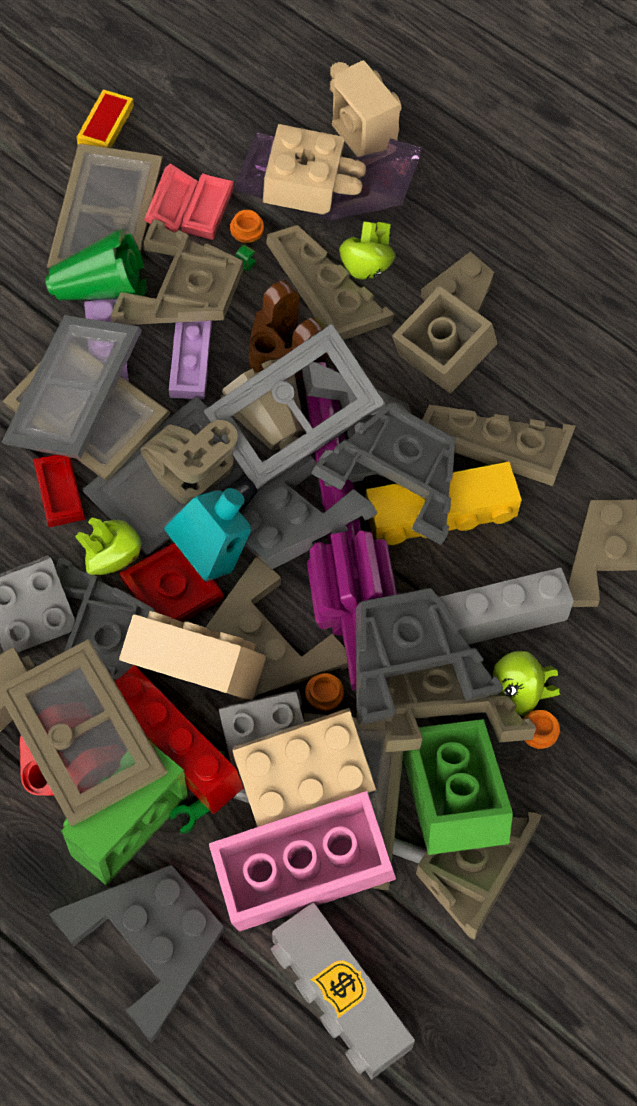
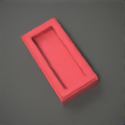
[144,163,198,233]
[181,174,234,240]

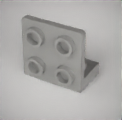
[0,555,75,652]
[219,689,304,786]

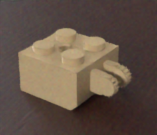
[330,60,401,165]
[263,124,366,214]

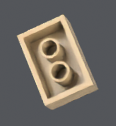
[119,611,266,700]
[232,708,376,827]

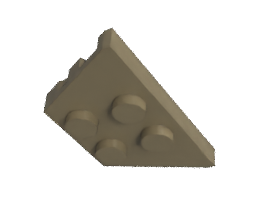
[416,812,541,940]

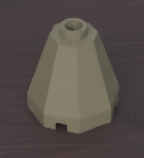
[221,359,305,450]

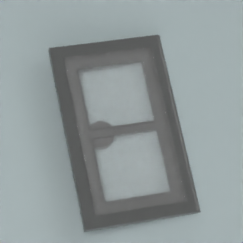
[2,315,142,459]
[83,396,245,557]

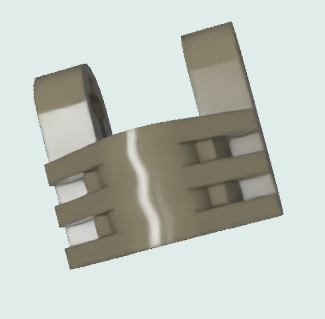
[141,420,238,505]

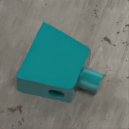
[164,488,251,582]

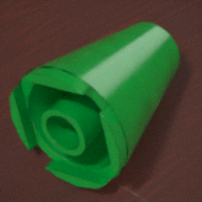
[45,228,147,301]

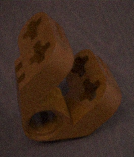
[249,280,327,381]

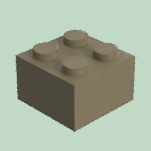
[392,286,497,394]

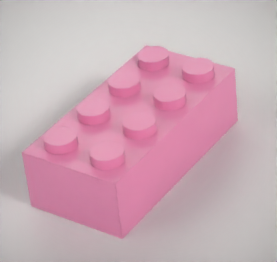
[209,791,396,932]

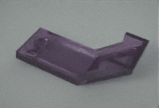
[235,132,422,221]

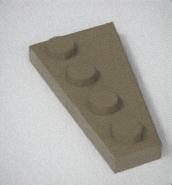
[266,225,395,340]
[422,405,576,486]

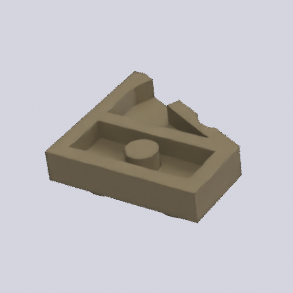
[421,251,495,313]

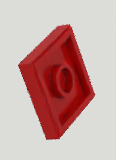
[120,543,224,622]

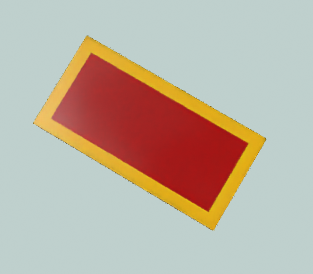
[77,89,134,148]

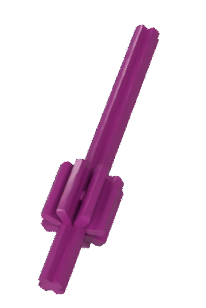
[302,362,397,690]

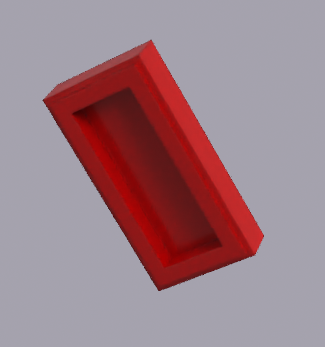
[33,454,85,528]

